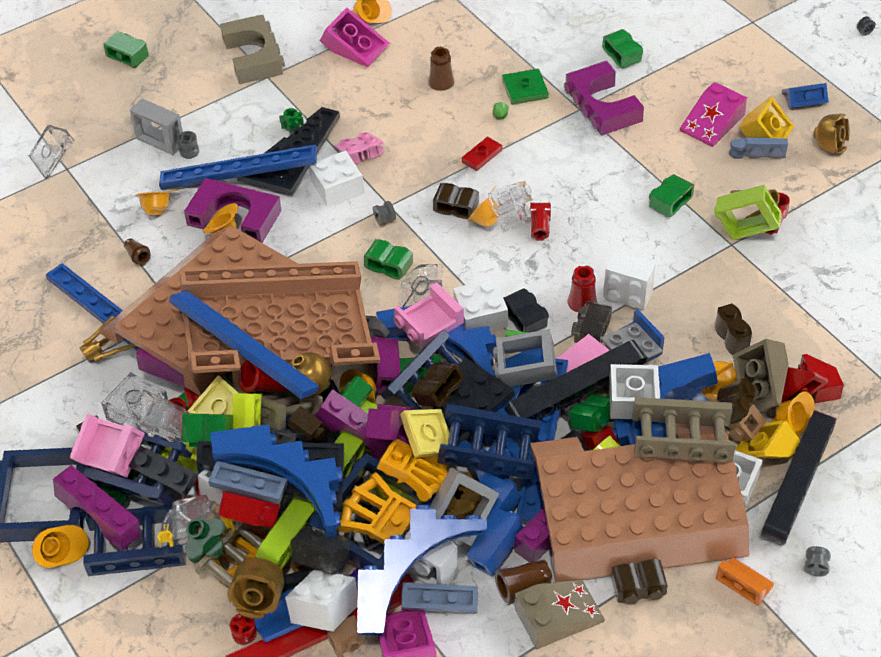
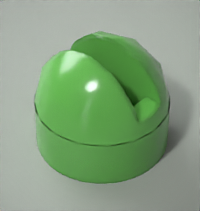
[493,102,509,119]

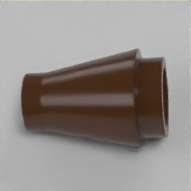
[124,238,151,265]

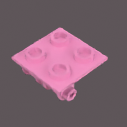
[334,132,384,164]

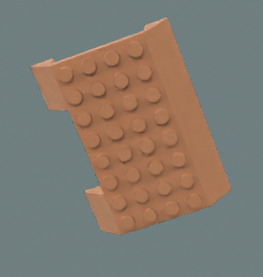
[100,226,298,396]
[180,261,380,373]
[530,423,749,582]

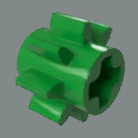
[279,108,304,132]

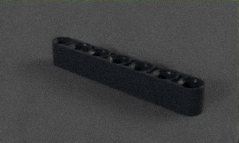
[504,340,648,420]
[761,410,837,545]

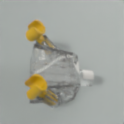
[157,485,235,548]

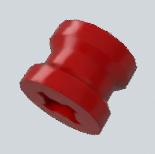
[229,614,257,645]

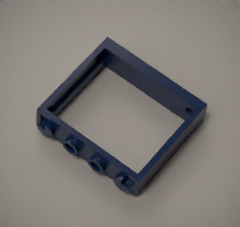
[0,447,92,543]
[309,453,436,570]

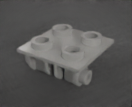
[601,322,663,359]

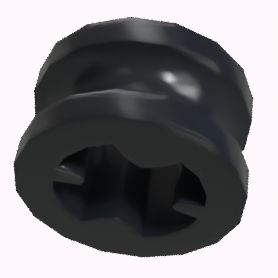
[856,16,876,35]

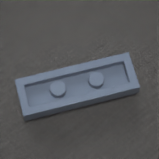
[208,461,288,504]
[401,583,478,613]

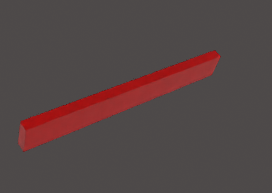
[226,573,415,657]

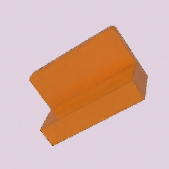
[716,558,774,606]

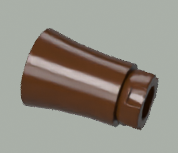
[428,46,455,91]
[495,560,552,603]

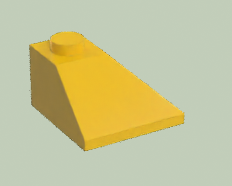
[739,96,794,138]
[735,420,801,460]

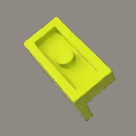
[232,393,261,429]

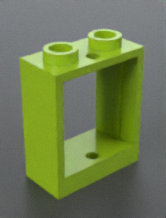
[714,185,782,240]

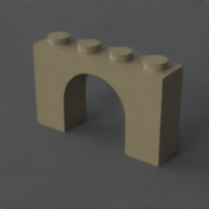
[220,14,285,84]

